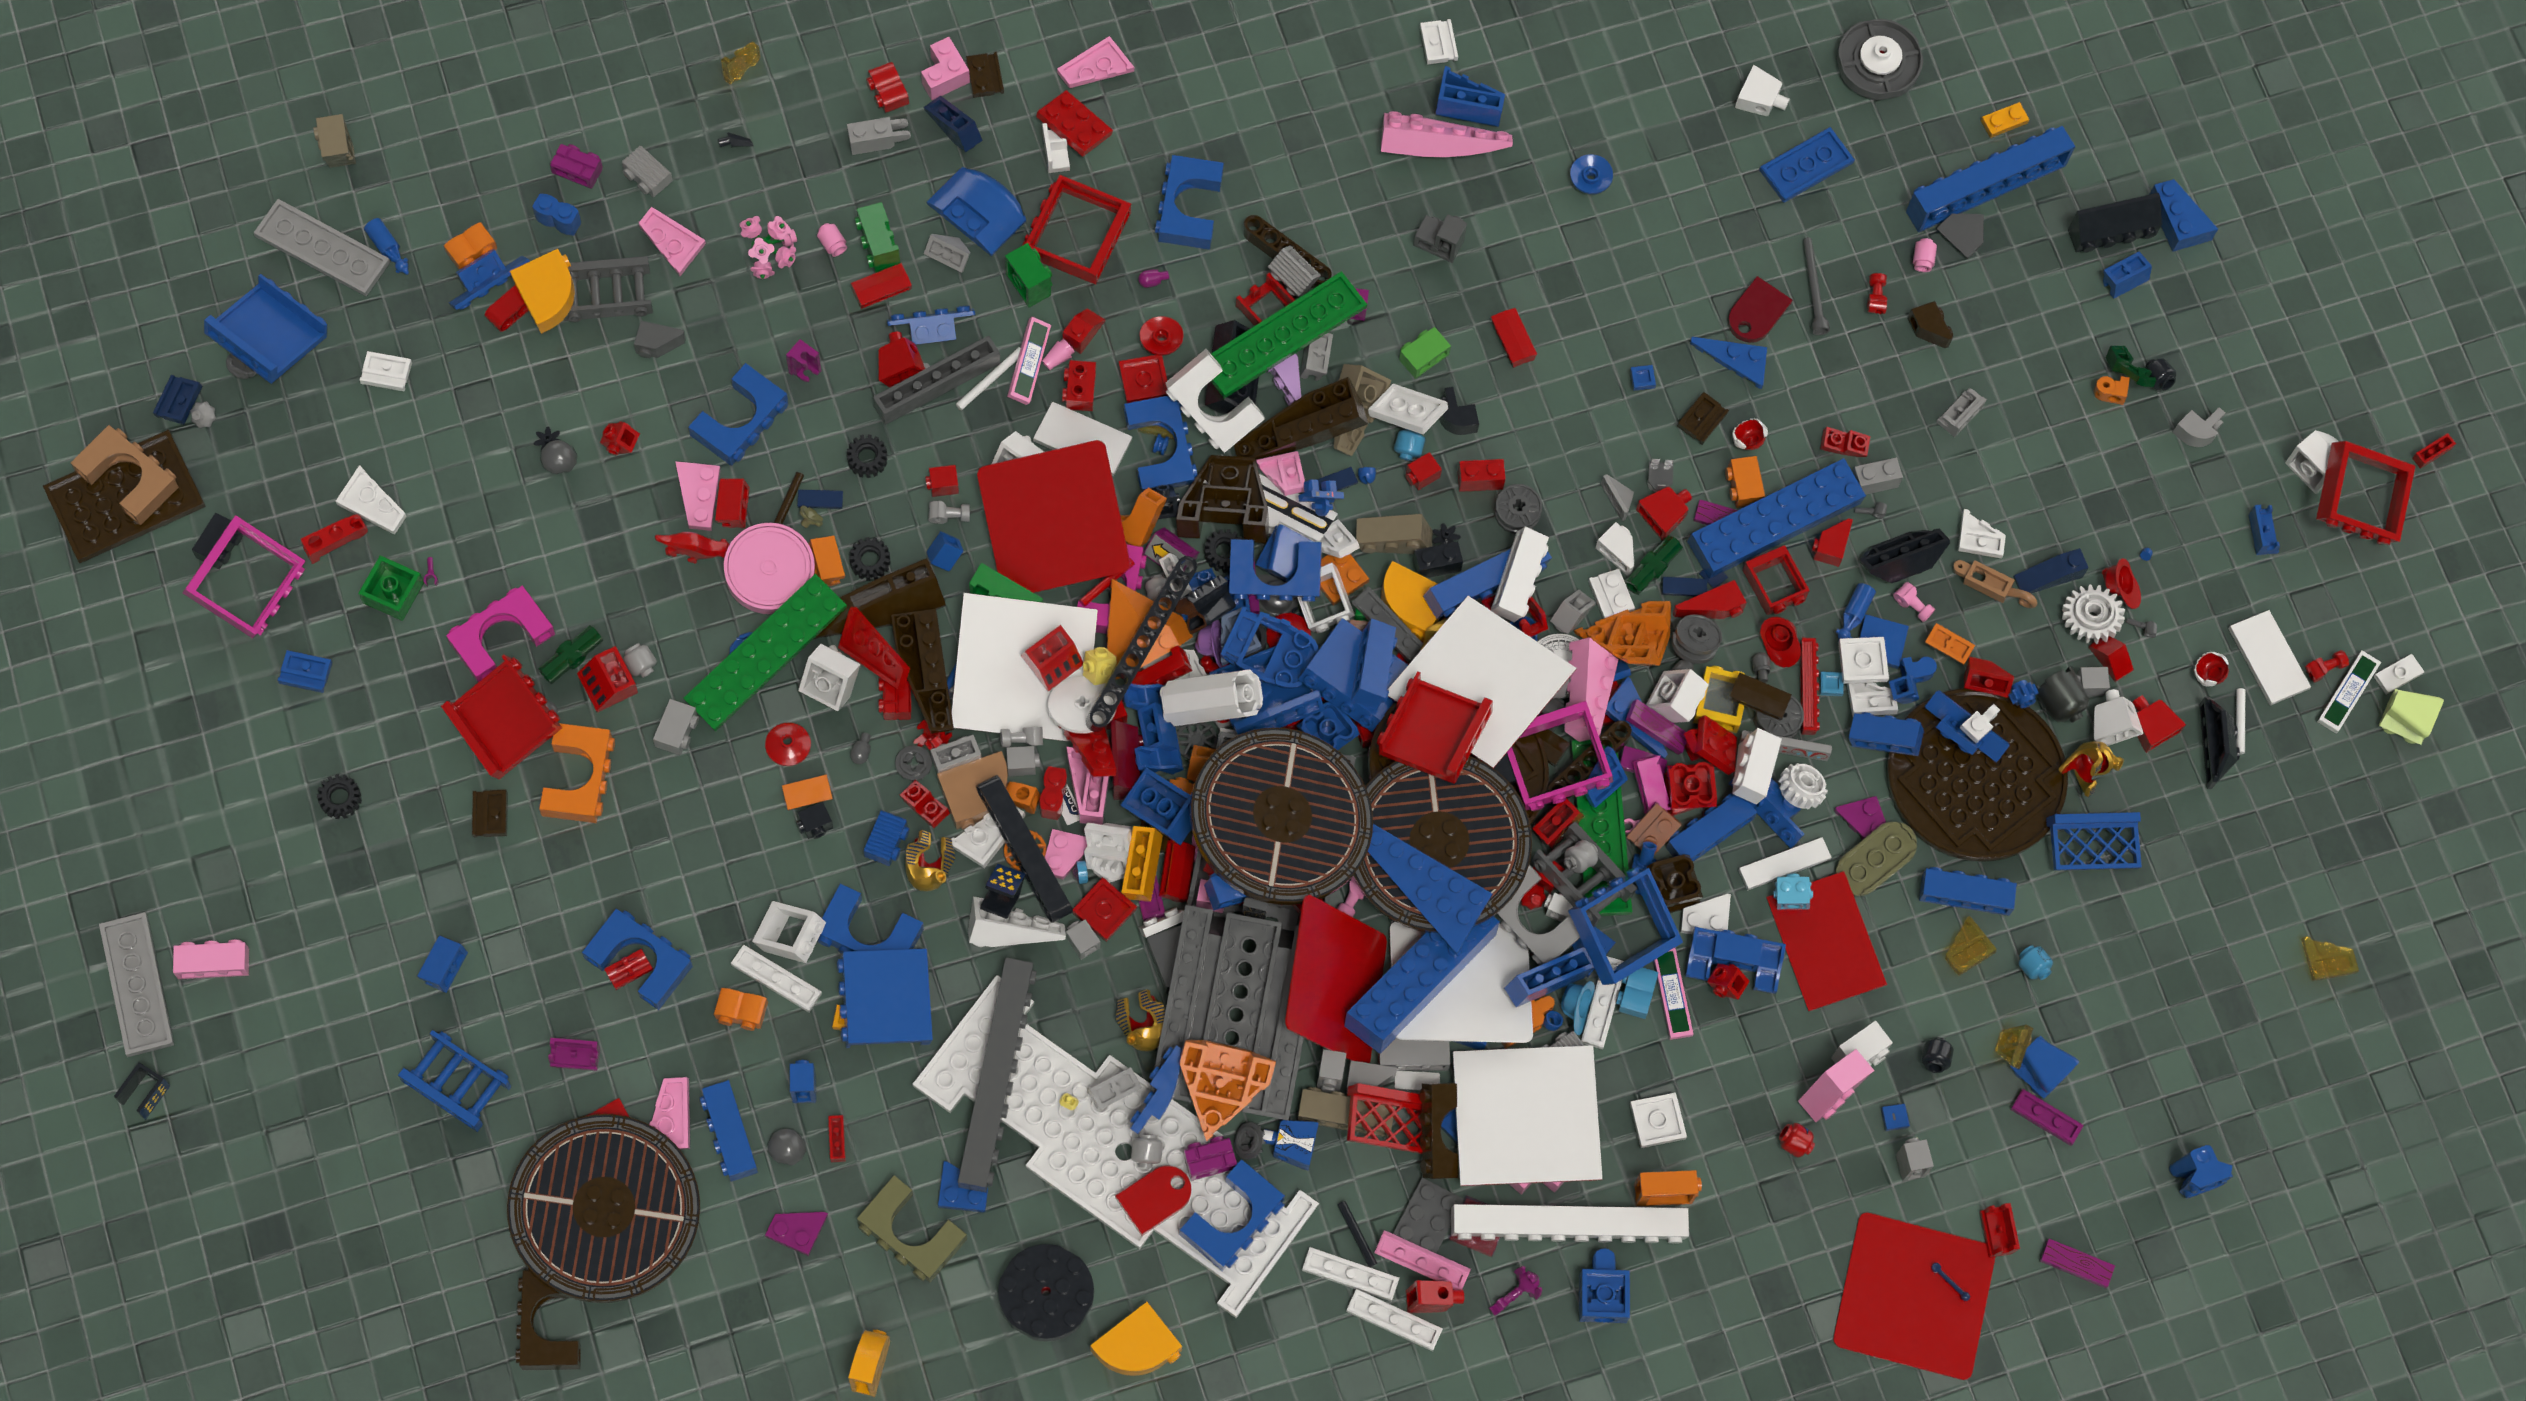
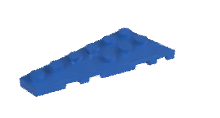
[1368,824,1493,954]

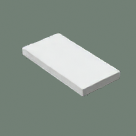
[1033,402,1132,477]
[2228,610,2311,706]

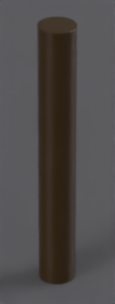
[774,472,804,525]

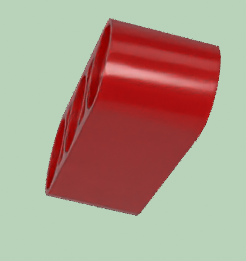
[485,285,529,332]

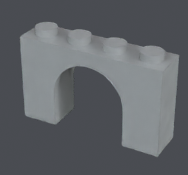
[1498,864,1580,966]

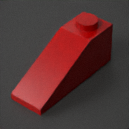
[1672,580,1747,619]

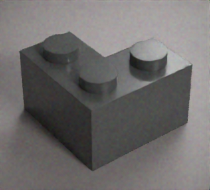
[1413,214,1467,263]

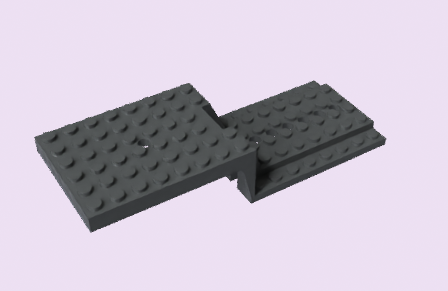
[1150,732,1356,1120]

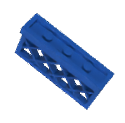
[2046,812,2142,871]

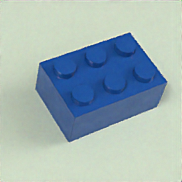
[1121,767,1192,845]

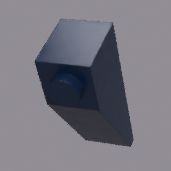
[924,96,983,152]
[2014,548,2089,594]

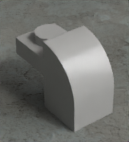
[2173,407,2225,447]

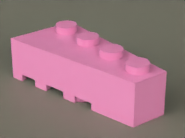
[1565,638,1618,742]

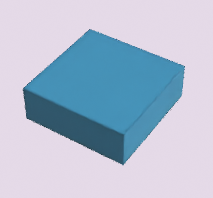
[1820,672,1843,696]

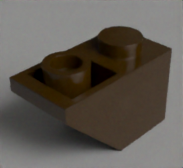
[1907,301,1953,348]

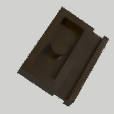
[966,52,1004,98]
[1677,392,1729,445]
[472,790,508,838]

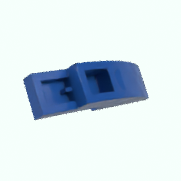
[1130,1045,1181,1134]

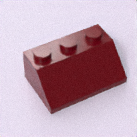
[1111,720,1143,800]

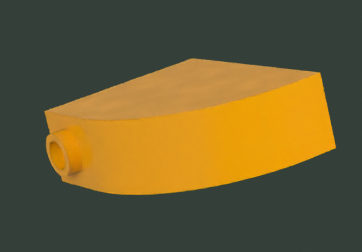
[510,249,575,334]
[1381,561,1439,642]
[1090,1302,1182,1376]
[848,1330,890,1397]

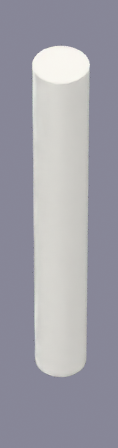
[2236,688,2245,755]

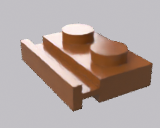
[1626,802,1682,855]

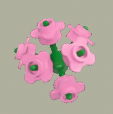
[740,216,797,279]

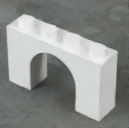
[1166,349,1265,453]

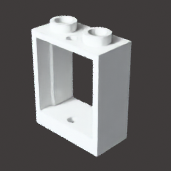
[1297,563,1355,633]
[752,901,826,963]

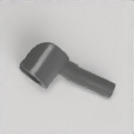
[1855,502,1887,519]
[2126,618,2157,638]

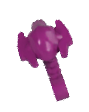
[1489,1266,1542,1316]

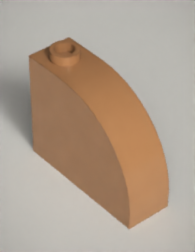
[937,751,1008,830]

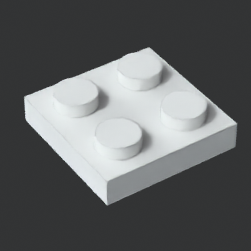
[1838,637,1889,684]
[1630,1093,1687,1148]

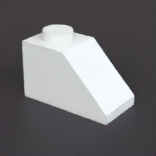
[1596,522,1634,577]

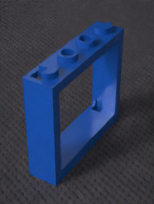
[1568,867,1683,985]

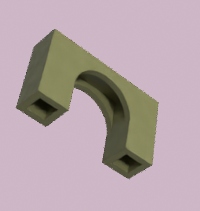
[857,1175,967,1283]

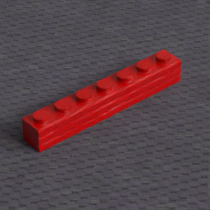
[1800,638,1820,735]

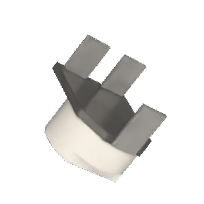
[1647,458,1673,492]

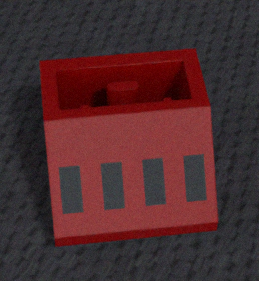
[1021,625,1083,691]
[577,646,638,713]

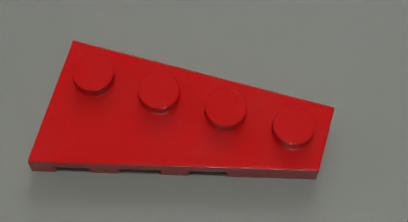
[838,607,910,689]
[1057,725,1116,777]

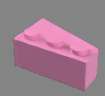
[1067,747,1110,825]
[1798,1049,1875,1122]

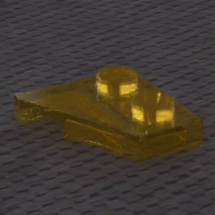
[2301,936,2359,981]
[1995,1024,2033,1069]

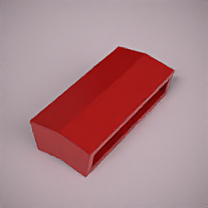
[851,263,912,309]
[1491,308,1537,368]
[1159,840,1196,902]

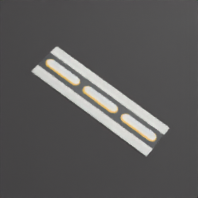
[1203,474,1338,542]

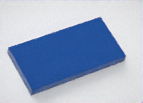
[1759,127,1855,203]

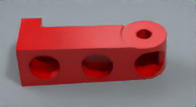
[300,514,368,564]
[1132,645,1193,685]

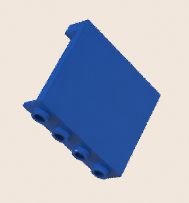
[204,274,327,384]
[1298,618,1408,732]
[1209,646,1324,735]
[837,949,933,1048]

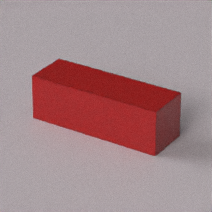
[2412,433,2456,469]
[828,1115,846,1163]

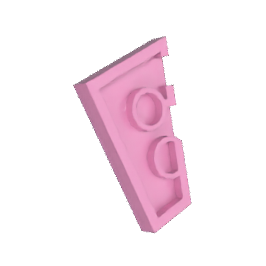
[1057,36,1134,88]
[639,207,706,276]
[675,461,720,531]
[649,1077,690,1149]

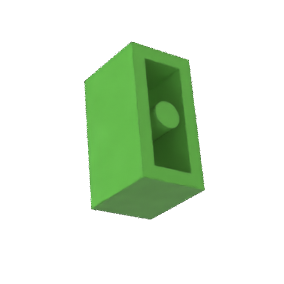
[1399,327,1451,379]

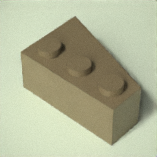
[313,114,356,168]
[1356,514,1433,554]

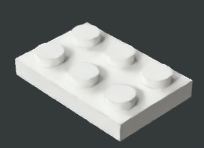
[1368,384,1448,435]

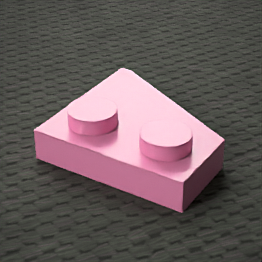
[1256,451,1305,496]
[1045,829,1087,879]

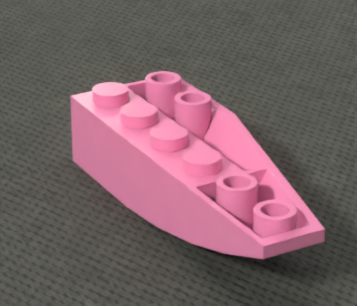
[1381,111,1513,157]

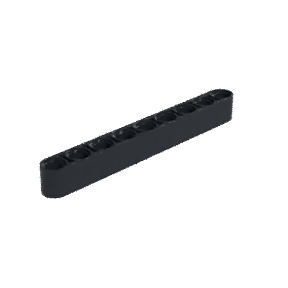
[1086,556,1197,732]

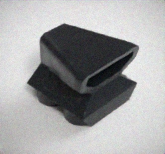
[1175,575,1236,634]

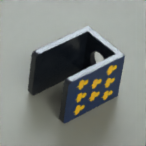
[980,864,1025,919]
[114,1062,170,1120]

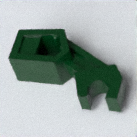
[2105,346,2156,387]

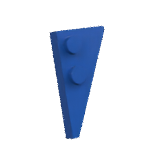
[1690,337,1767,389]
[1605,677,1668,759]

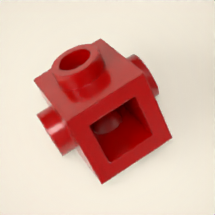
[600,421,640,455]
[1707,963,1750,1000]

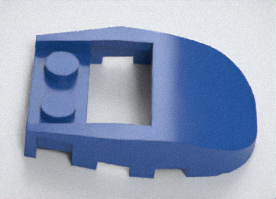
[1220,606,1319,689]

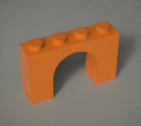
[1121,487,1167,547]
[539,723,615,823]

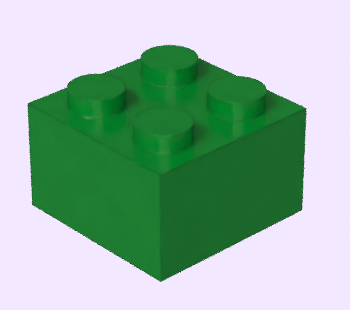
[1005,243,1052,308]
[358,555,424,621]

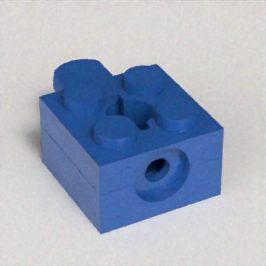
[1579,1248,1630,1323]

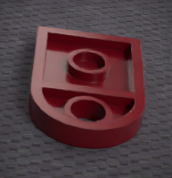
[1728,276,1793,343]

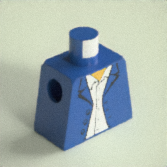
[1263,1120,1319,1171]

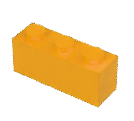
[1121,826,1163,902]

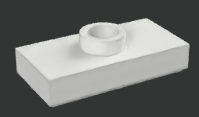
[2373,654,2424,695]

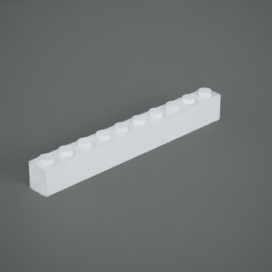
[1451,1204,1689,1244]

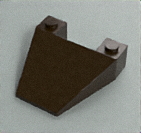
[1176,455,1269,543]

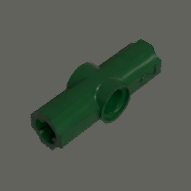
[1625,535,1683,595]
[538,625,603,684]

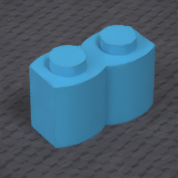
[1616,967,1659,1019]

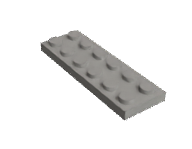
[254,199,390,296]
[99,912,174,1057]

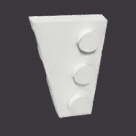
[336,465,407,535]
[951,808,1026,869]

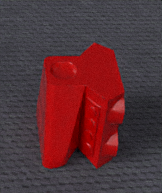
[1664,762,1717,816]

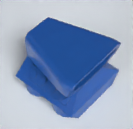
[1255,524,1313,583]
[1296,702,1360,750]
[2010,1036,2079,1099]
[2169,1145,2233,1199]

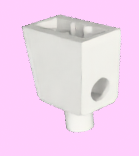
[1735,65,1790,116]
[2094,689,2143,746]

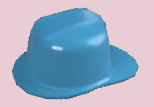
[1561,981,1595,1035]

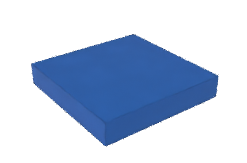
[1859,615,1909,669]

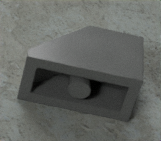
[634,321,686,358]

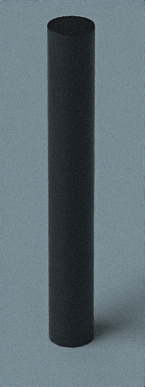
[1337,1201,1377,1268]

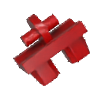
[604,949,653,990]

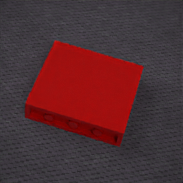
[441,655,562,780]
[1377,671,1493,784]

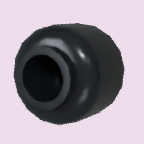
[2145,358,2176,391]
[1922,1037,1954,1073]

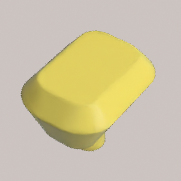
[1059,1093,1079,1110]

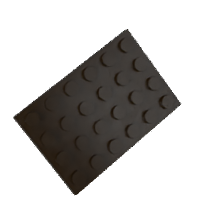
[43,430,206,564]

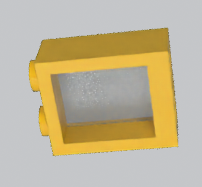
[1693,666,1751,733]

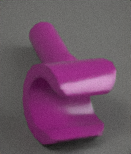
[424,557,439,587]

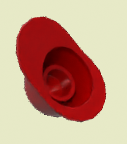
[2102,558,2141,609]
[1760,617,1801,668]

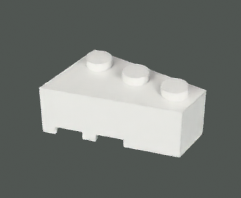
[1732,728,1782,805]

